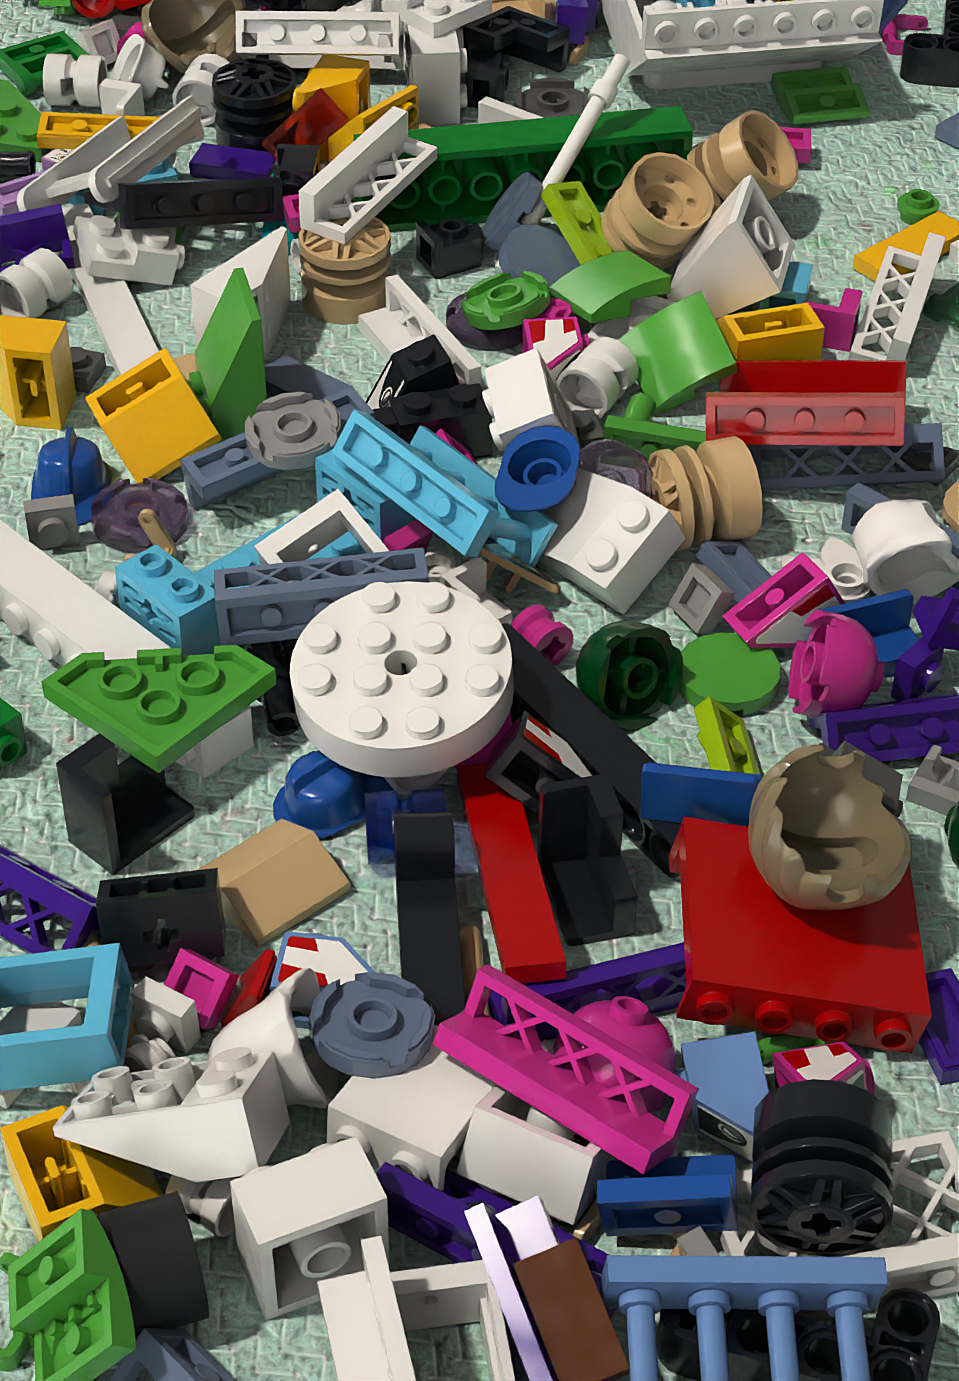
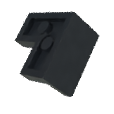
[463,6,570,72]
[56,733,195,876]
[538,773,638,946]

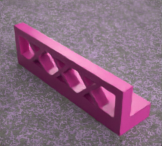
[433,964,699,1174]

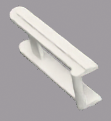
[17,95,204,212]

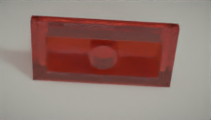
[261,87,349,162]

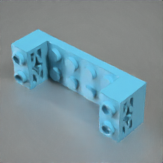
[115,448,416,656]

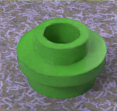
[897,189,940,225]

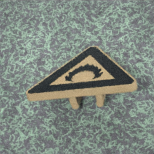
[479,536,561,594]

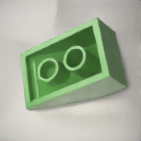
[189,267,267,444]

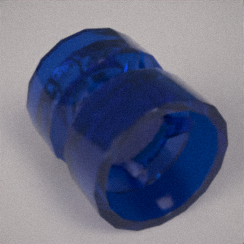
[364,788,446,865]

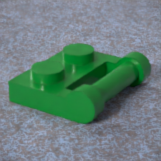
[0,31,89,97]

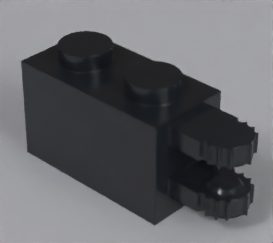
[373,383,492,459]

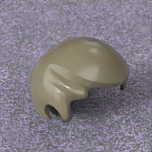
[141,0,246,75]
[748,745,912,911]

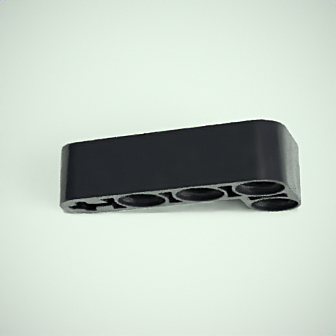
[899,0,959,88]
[394,811,465,1026]
[657,1288,940,1381]

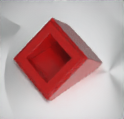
[220,949,277,1028]

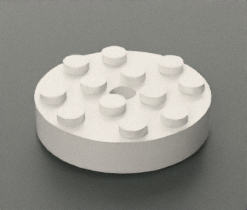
[290,581,514,777]

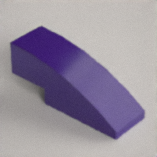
[554,0,598,44]

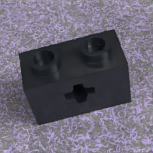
[96,868,226,972]

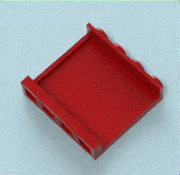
[706,360,907,446]
[669,816,932,1054]

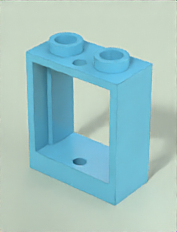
[0,943,135,1091]

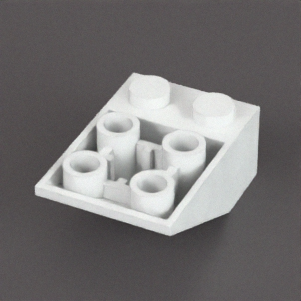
[190,226,291,361]
[53,1047,290,1183]

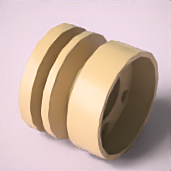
[687,110,798,214]
[601,152,714,269]
[298,217,391,325]
[646,436,763,553]

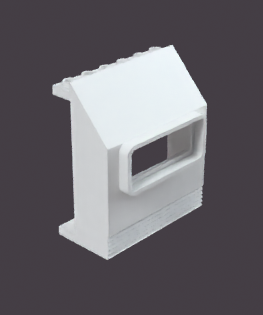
[599,0,884,90]

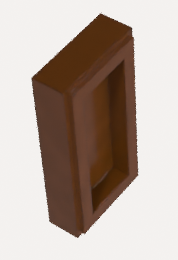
[512,1237,630,1381]

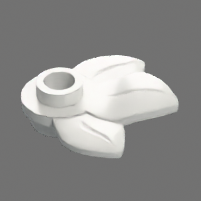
[781,537,871,603]

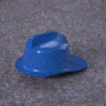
[495,426,580,512]
[31,427,111,526]
[273,751,397,839]

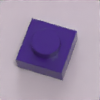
[891,637,945,700]

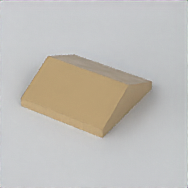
[197,819,351,948]

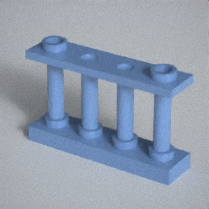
[600,1255,888,1381]

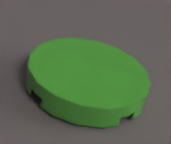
[461,271,551,330]
[679,632,781,715]

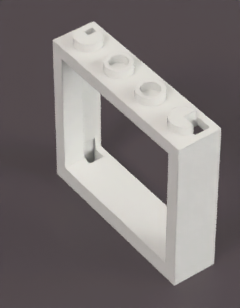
[236,11,404,69]

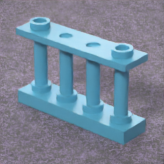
[331,409,559,568]

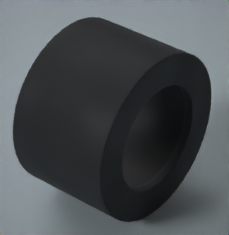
[97,1191,209,1340]

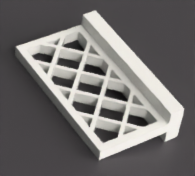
[718,1130,959,1322]

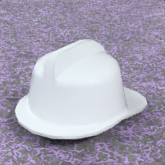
[111,34,169,101]

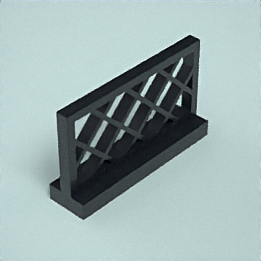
[84,176,283,229]

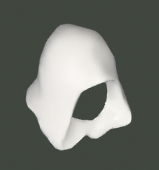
[851,499,959,605]
[208,968,339,1109]

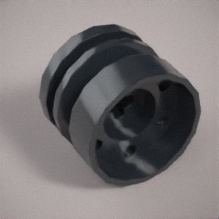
[212,58,298,153]
[750,1079,893,1257]

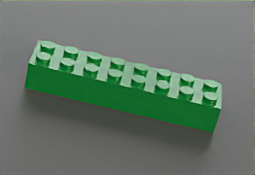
[353,106,693,232]

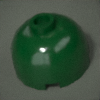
[576,619,683,730]

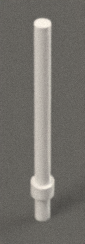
[494,54,630,273]

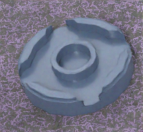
[482,172,542,252]
[499,224,580,298]
[309,972,435,1079]

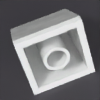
[667,175,795,319]

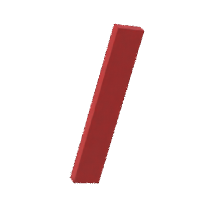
[457,763,566,984]

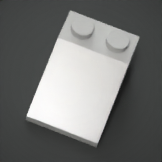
[539,468,686,615]
[456,1040,618,1225]

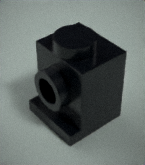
[465,49,509,108]
[273,144,320,207]
[416,217,485,280]

